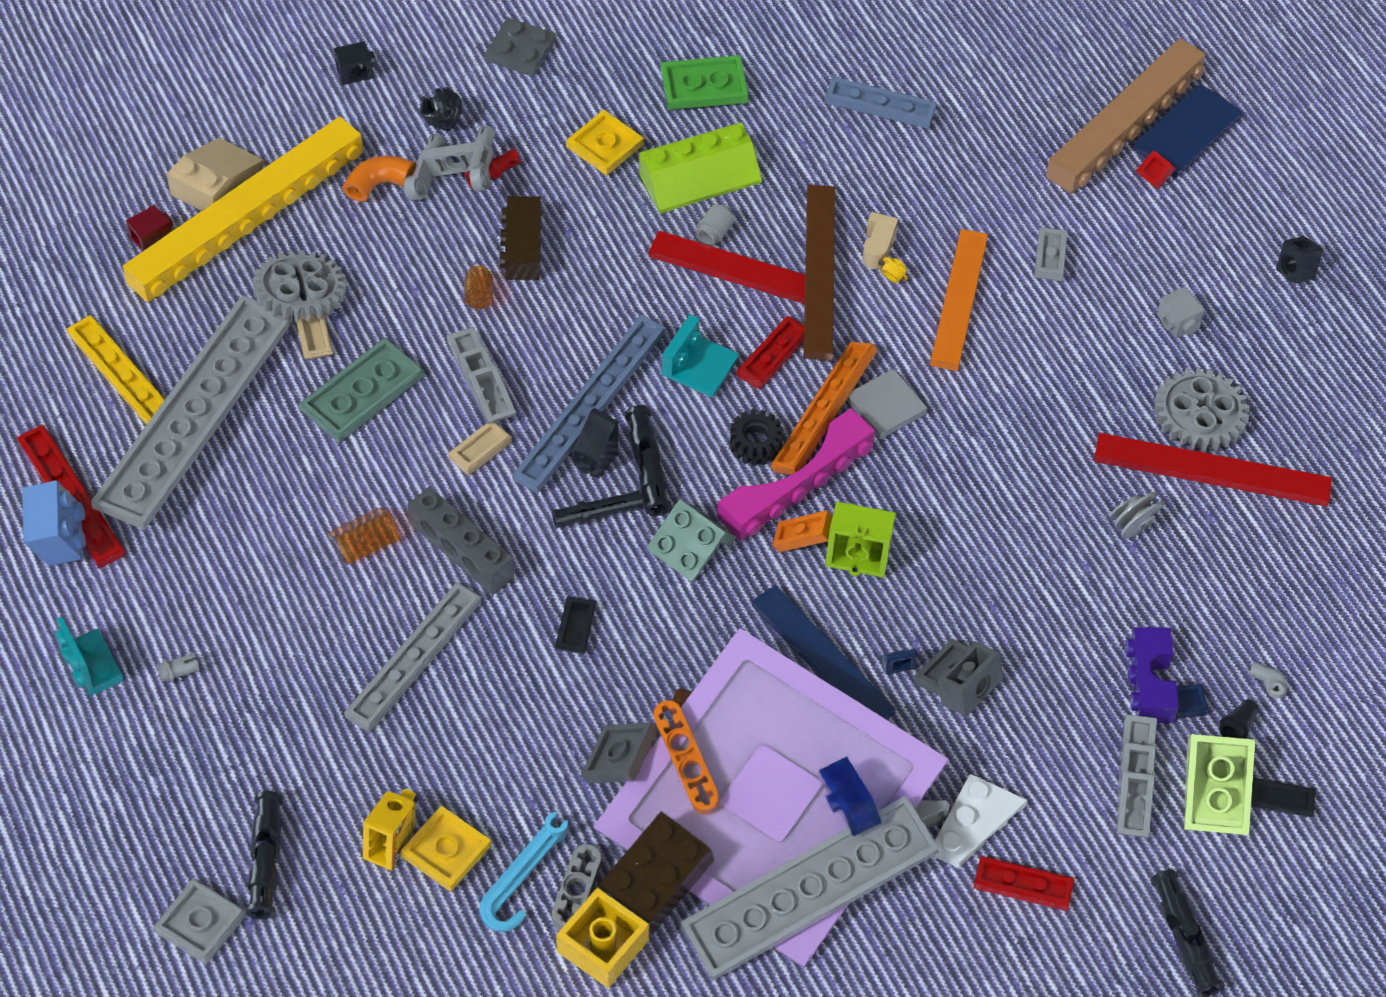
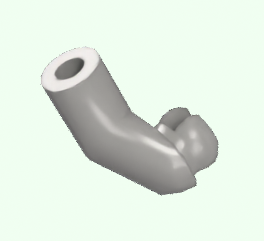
[1249,661,1287,699]

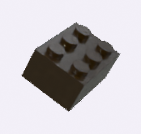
[599,811,714,934]

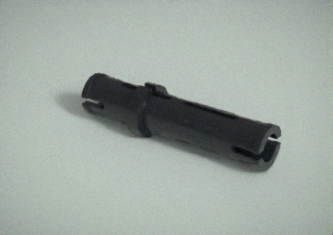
[552,490,643,528]

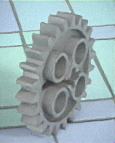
[253,250,346,322]
[1153,367,1250,452]

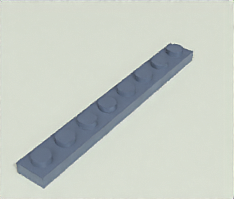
[513,315,665,494]

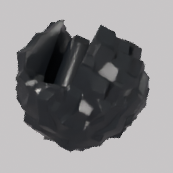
[420,87,462,131]

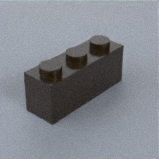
[500,196,541,280]

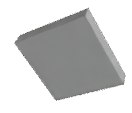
[846,369,928,440]
[153,878,246,965]

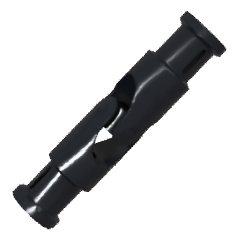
[625,405,672,517]
[246,791,283,920]
[1150,869,1225,997]

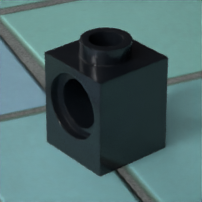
[333,41,377,86]
[1276,236,1323,283]

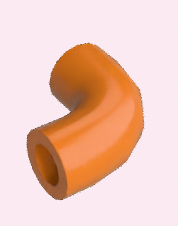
[342,155,416,202]

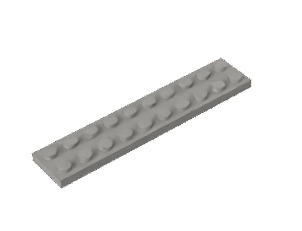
[91,295,293,530]

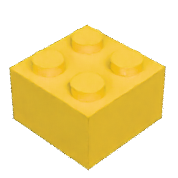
[556,888,649,989]

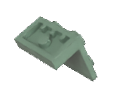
[647,499,737,581]

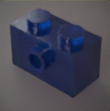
[818,756,882,837]

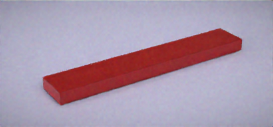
[649,231,805,304]
[17,424,126,569]

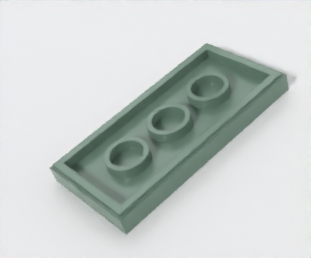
[299,338,425,443]

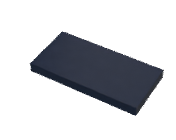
[1133,84,1243,178]

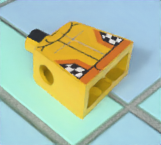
[363,789,419,871]

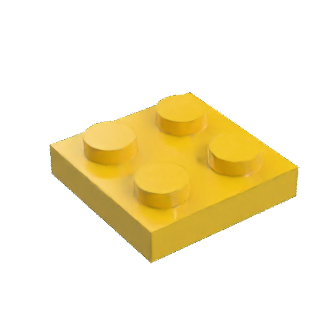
[566,109,644,176]
[400,805,492,892]

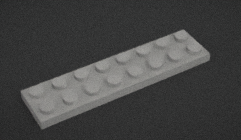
[680,795,939,981]

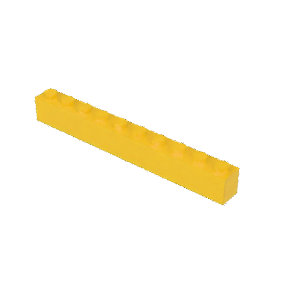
[122,116,363,303]

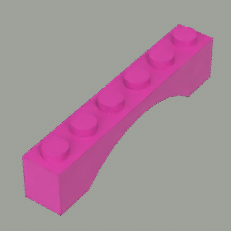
[717,408,875,541]

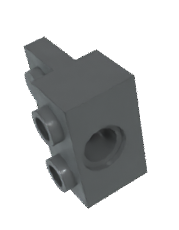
[914,639,1003,717]

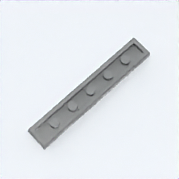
[344,582,482,733]

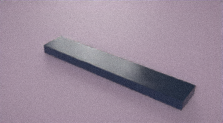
[752,585,896,720]

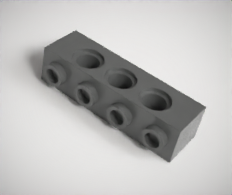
[407,486,514,595]

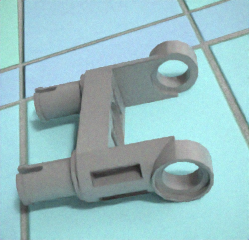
[404,125,496,201]

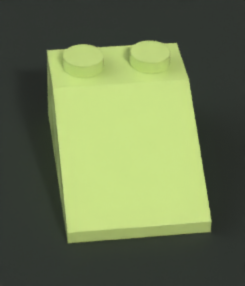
[1184,734,1255,835]

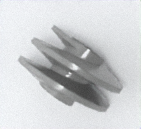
[1110,491,1165,539]

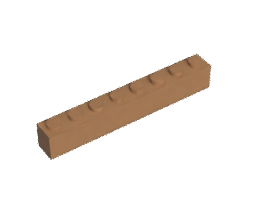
[1046,38,1206,194]

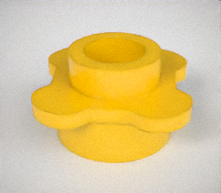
[880,257,908,284]

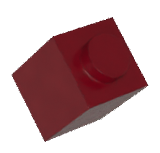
[126,204,174,252]

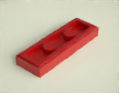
[737,315,804,390]
[973,855,1075,911]

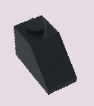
[574,408,618,479]

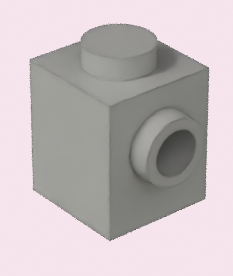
[1157,287,1204,338]

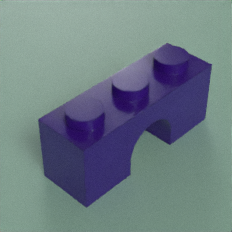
[1125,627,1179,723]

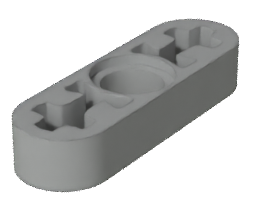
[552,844,601,931]

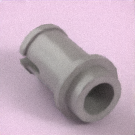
[157,652,199,683]

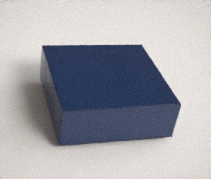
[1176,684,1208,719]

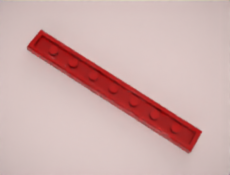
[1093,433,1332,507]

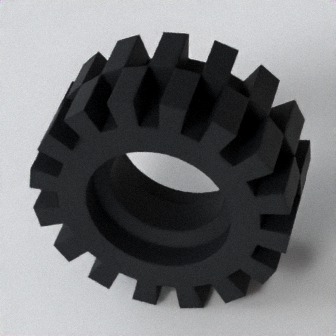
[730,409,783,466]

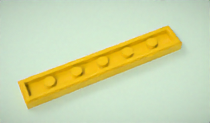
[67,315,165,425]

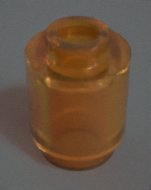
[464,266,493,309]

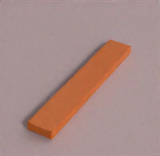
[930,229,988,371]
[770,342,877,475]

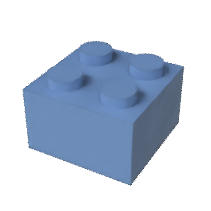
[22,480,86,566]

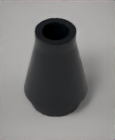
[1219,699,1259,739]

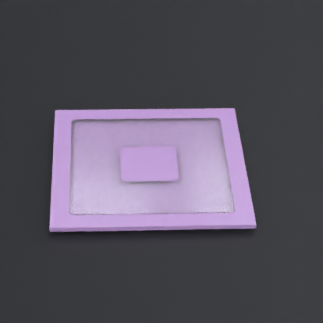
[593,628,949,968]

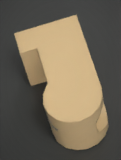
[862,212,898,269]

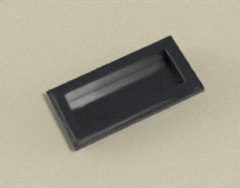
[555,596,597,654]
[1251,778,1316,818]

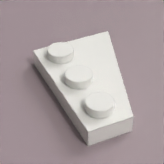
[933,774,1028,868]

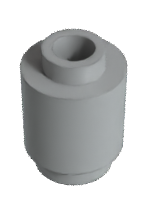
[696,204,735,246]

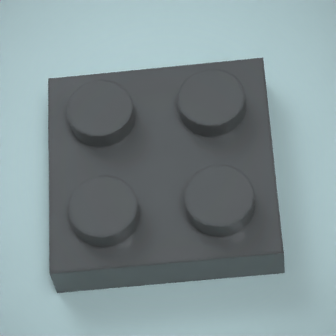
[485,17,556,77]
[581,722,658,783]

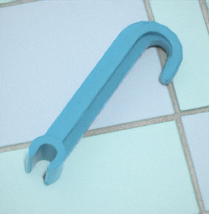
[480,812,568,932]

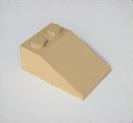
[167,138,265,211]

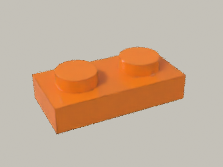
[772,510,833,552]

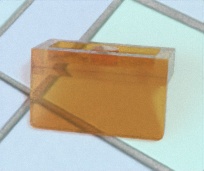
[327,508,401,564]

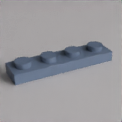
[825,77,937,129]

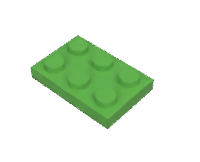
[660,55,748,110]

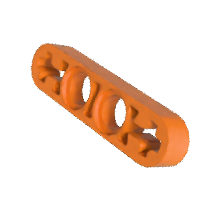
[653,700,720,815]

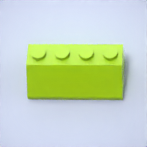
[639,122,762,214]

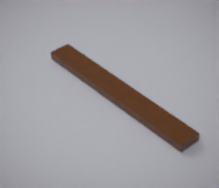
[803,185,835,360]

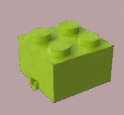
[825,501,896,578]

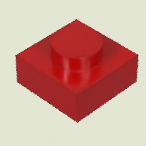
[1136,150,1176,190]

